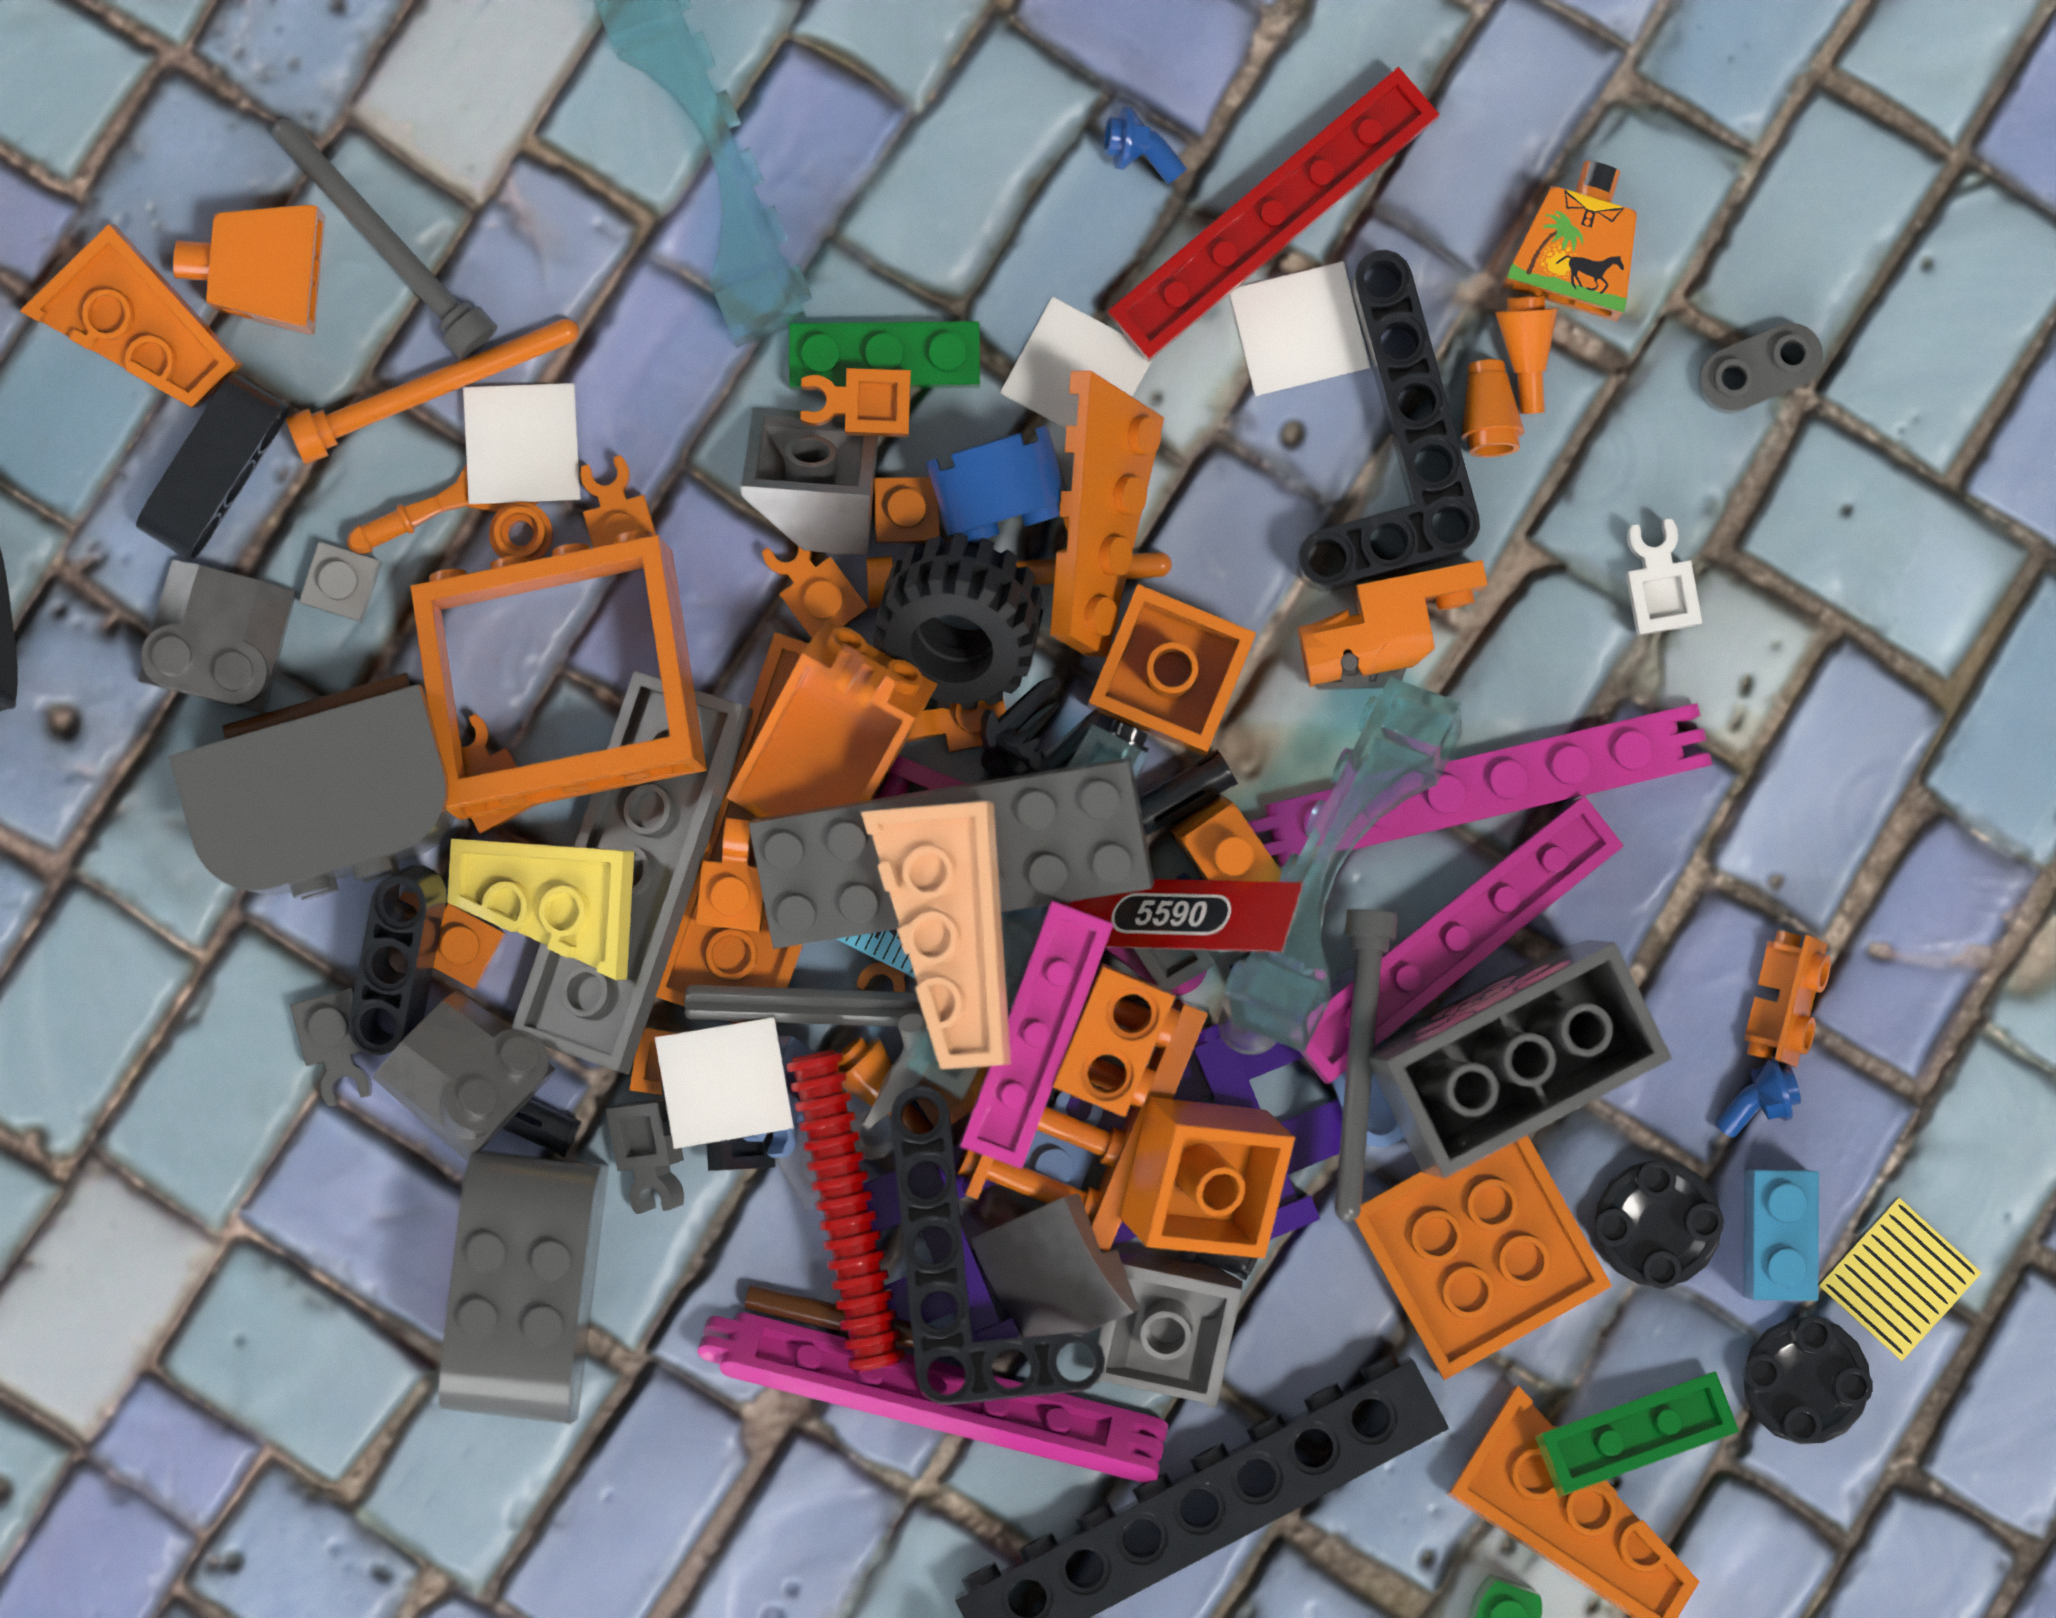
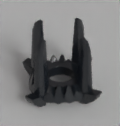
[980,677,1100,778]

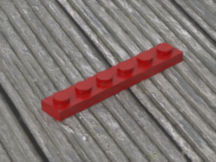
[1107,66,1440,362]

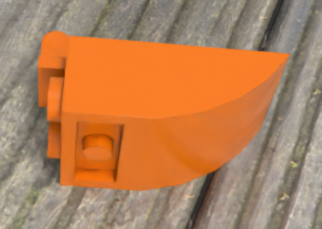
[725,620,938,818]

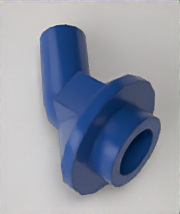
[1103,106,1187,184]
[1715,1058,1801,1137]

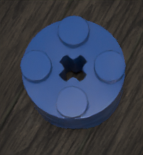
[925,425,1067,544]

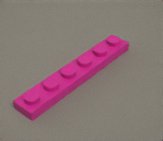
[1286,796,1624,1084]

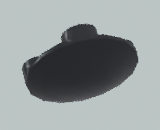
[1594,1160,1724,1289]
[1743,1316,1873,1444]

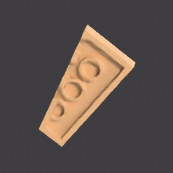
[861,801,1011,1069]

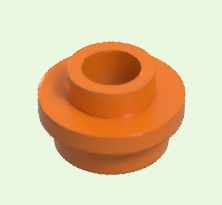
[489,502,553,561]

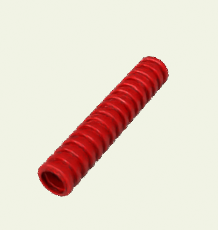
[786,1050,906,1372]

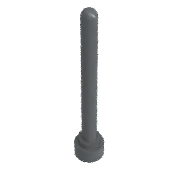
[272,119,498,360]
[1335,909,1398,1222]

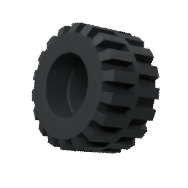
[873,534,1043,710]

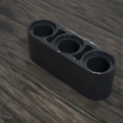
[136,372,290,561]
[349,865,446,1056]

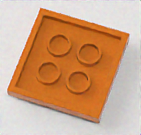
[1354,1135,1612,1380]

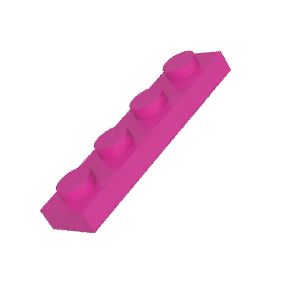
[960,900,1113,1169]

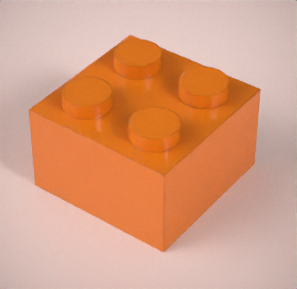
[1088,584,1257,757]
[1120,1097,1295,1259]

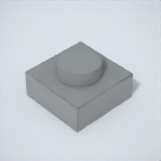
[299,542,382,623]

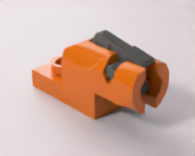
[1298,560,1488,690]

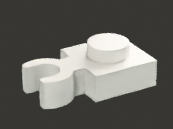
[1626,519,1703,636]

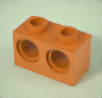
[1053,963,1181,1117]

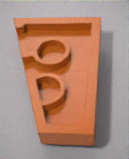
[20,224,243,408]

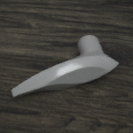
[860,1013,934,1129]

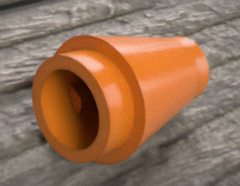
[1461,359,1525,458]

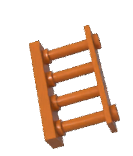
[956,985,1208,1252]

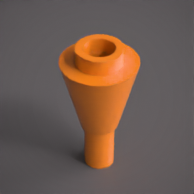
[1495,295,1558,414]
[838,1036,933,1134]

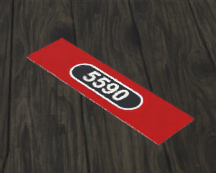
[1061,879,1304,952]

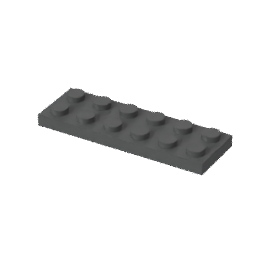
[511,671,753,1075]
[749,757,1154,949]

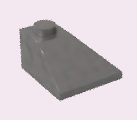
[741,407,878,555]

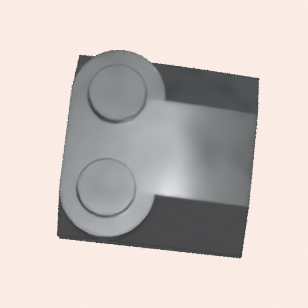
[138,560,297,714]
[372,990,556,1162]
[1092,1252,1243,1408]

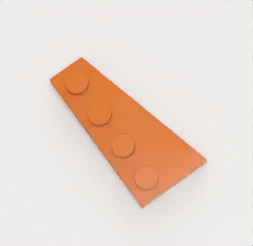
[1050,371,1164,657]
[1446,1385,1700,1618]

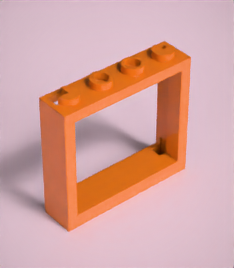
[410,531,707,820]

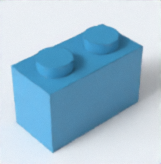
[1744,1169,1819,1301]

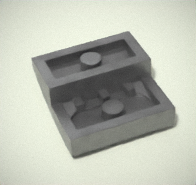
[970,1193,1140,1337]

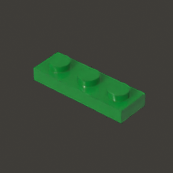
[789,321,980,390]
[1535,1371,1739,1498]

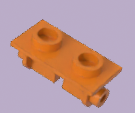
[1743,930,1831,1067]

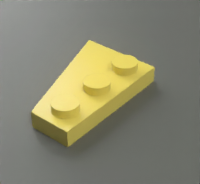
[447,839,634,980]

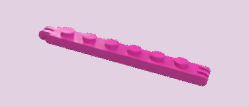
[1248,703,1713,867]
[697,1312,1168,1483]

